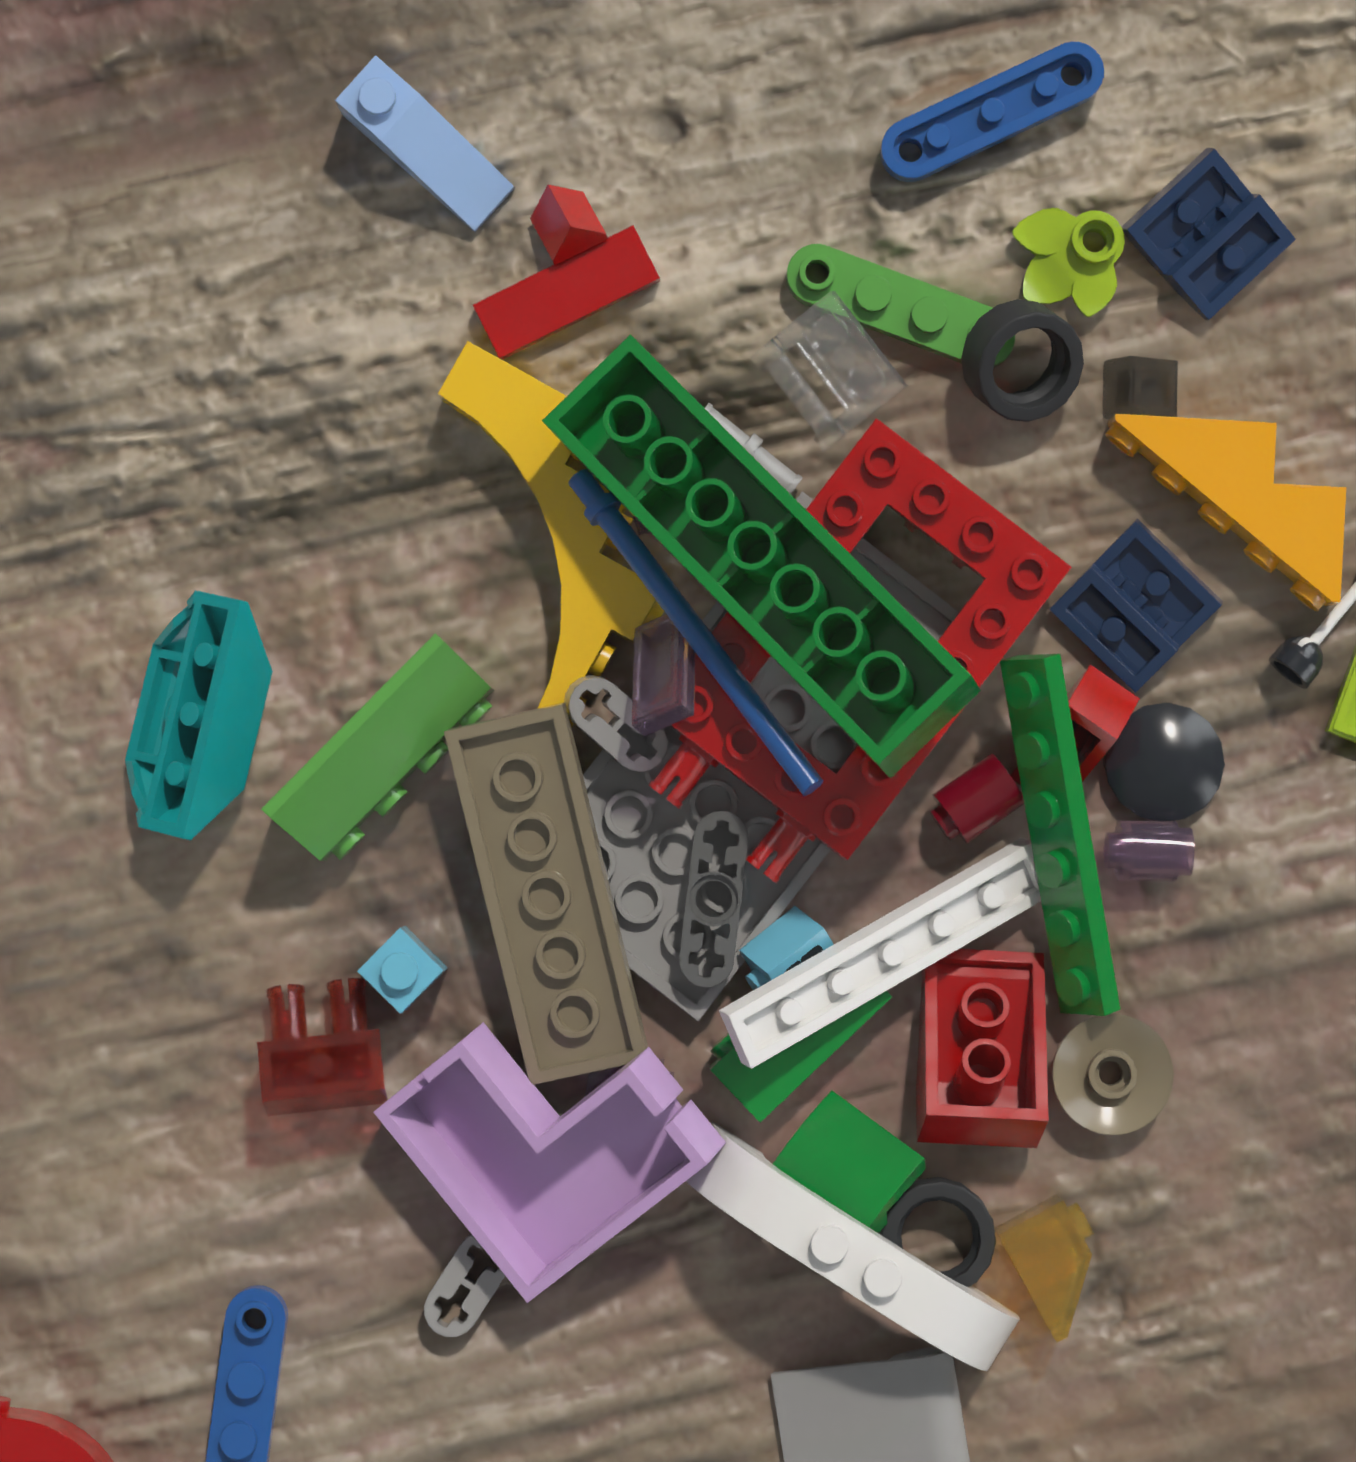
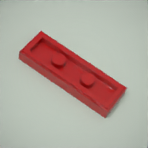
[473,225,660,360]

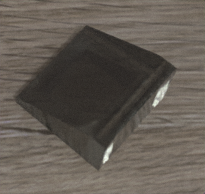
[1103,356,1178,419]

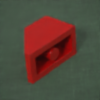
[1010,664,1140,785]

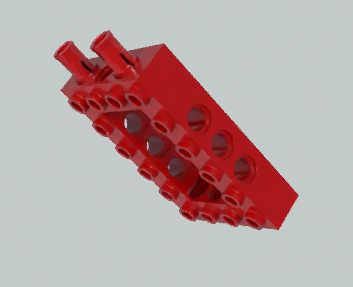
[648,418,1072,884]

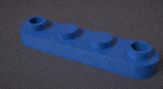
[880,42,1104,182]
[206,1285,288,1462]

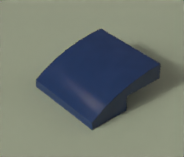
[1122,148,1296,320]
[1049,518,1223,693]

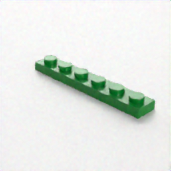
[1000,654,1121,1016]

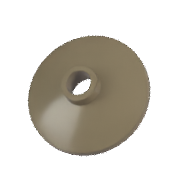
[1052,1014,1174,1135]

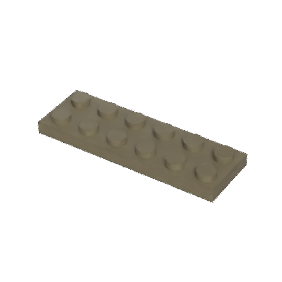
[444,702,648,1085]

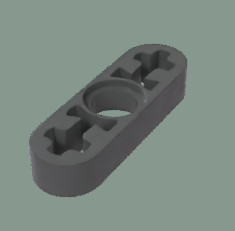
[679,811,749,987]

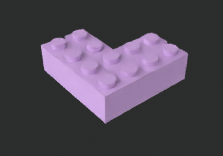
[373,1022,726,1303]

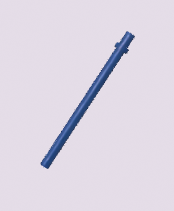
[568,469,823,796]

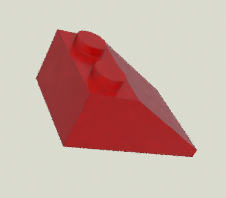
[916,949,1049,1148]

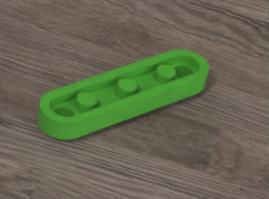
[786,244,1015,368]

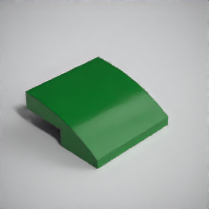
[773,1090,926,1233]

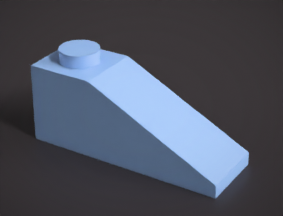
[335,55,515,232]

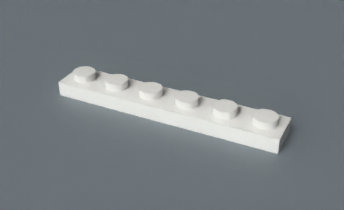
[719,838,1041,1069]

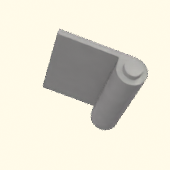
[770,1347,970,1462]

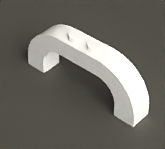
[686,1121,1020,1371]

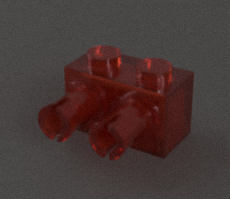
[257,978,388,1116]

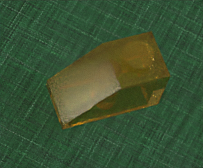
[994,1194,1094,1343]

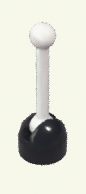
[1269,582,1356,689]

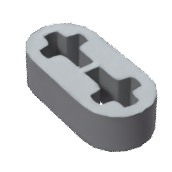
[564,675,668,772]
[424,1233,505,1337]

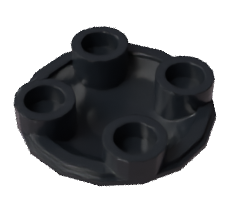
[1103,702,1225,822]

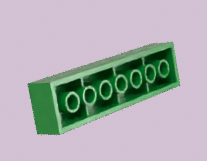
[542,334,981,779]

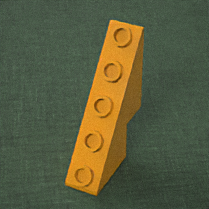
[1105,414,1346,612]

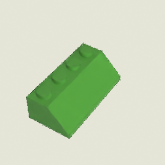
[261,633,494,861]

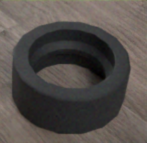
[961,299,1084,422]
[879,1177,996,1287]

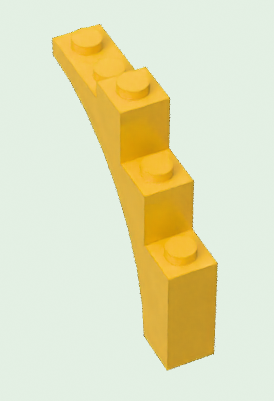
[438,341,664,728]

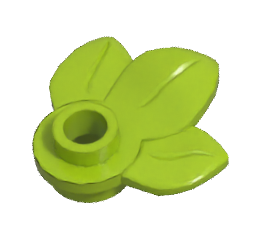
[1012,208,1125,318]

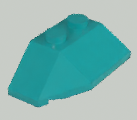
[125,590,273,840]

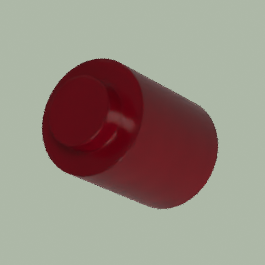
[929,753,1024,844]

